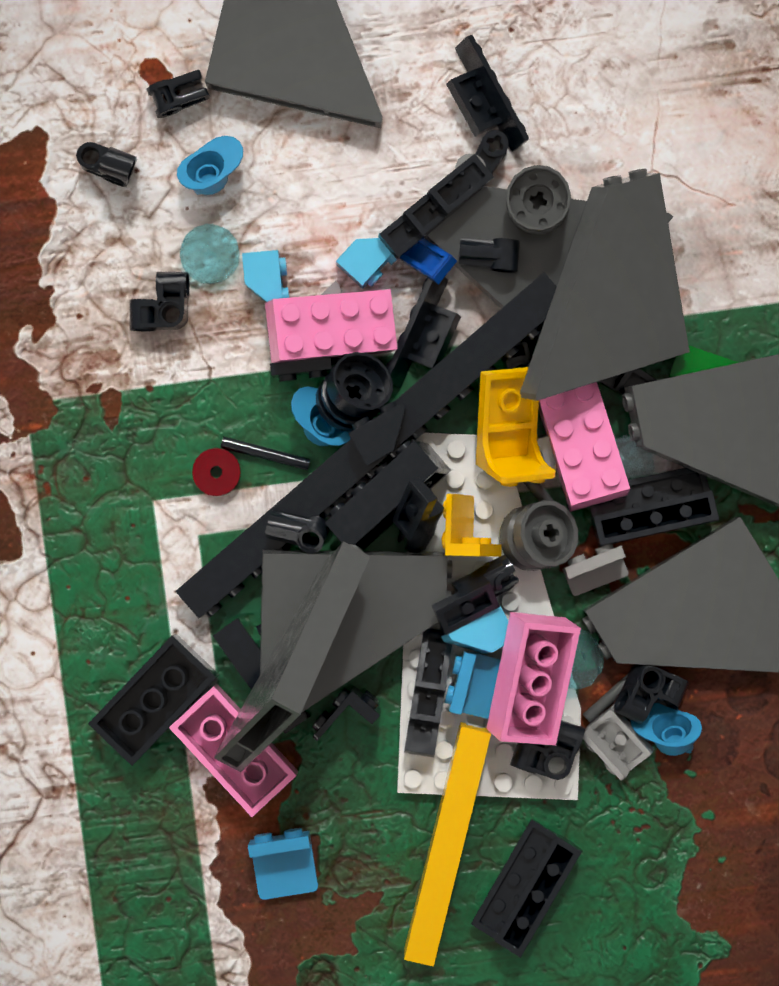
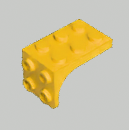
[476,367,556,487]

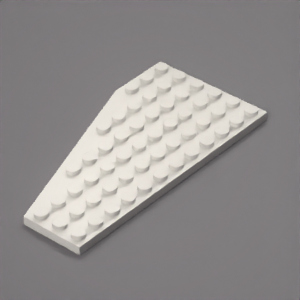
[397,433,581,800]

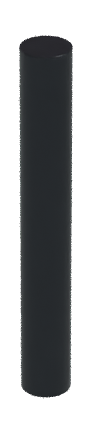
[221,436,311,471]

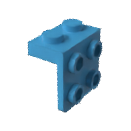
[444,650,501,719]
[248,828,318,900]

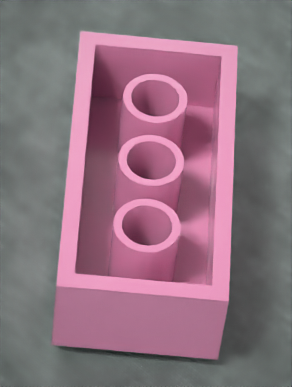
[265,289,397,363]
[538,382,630,512]
[486,612,581,746]
[169,683,298,817]

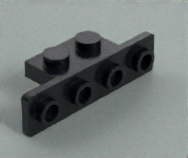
[446,35,529,152]
[386,277,461,388]

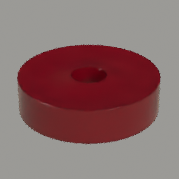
[192,448,241,496]

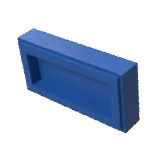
[400,238,457,285]

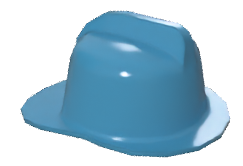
[177,136,243,195]
[291,386,351,446]
[631,703,702,756]

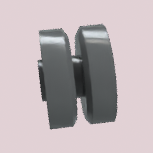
[500,500,578,571]

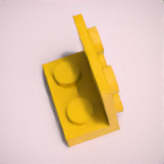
[442,494,502,557]

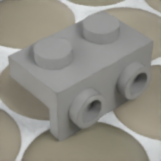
[562,544,629,596]
[583,705,654,781]

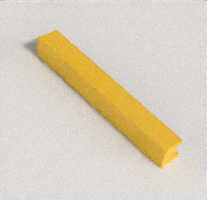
[404,722,491,967]

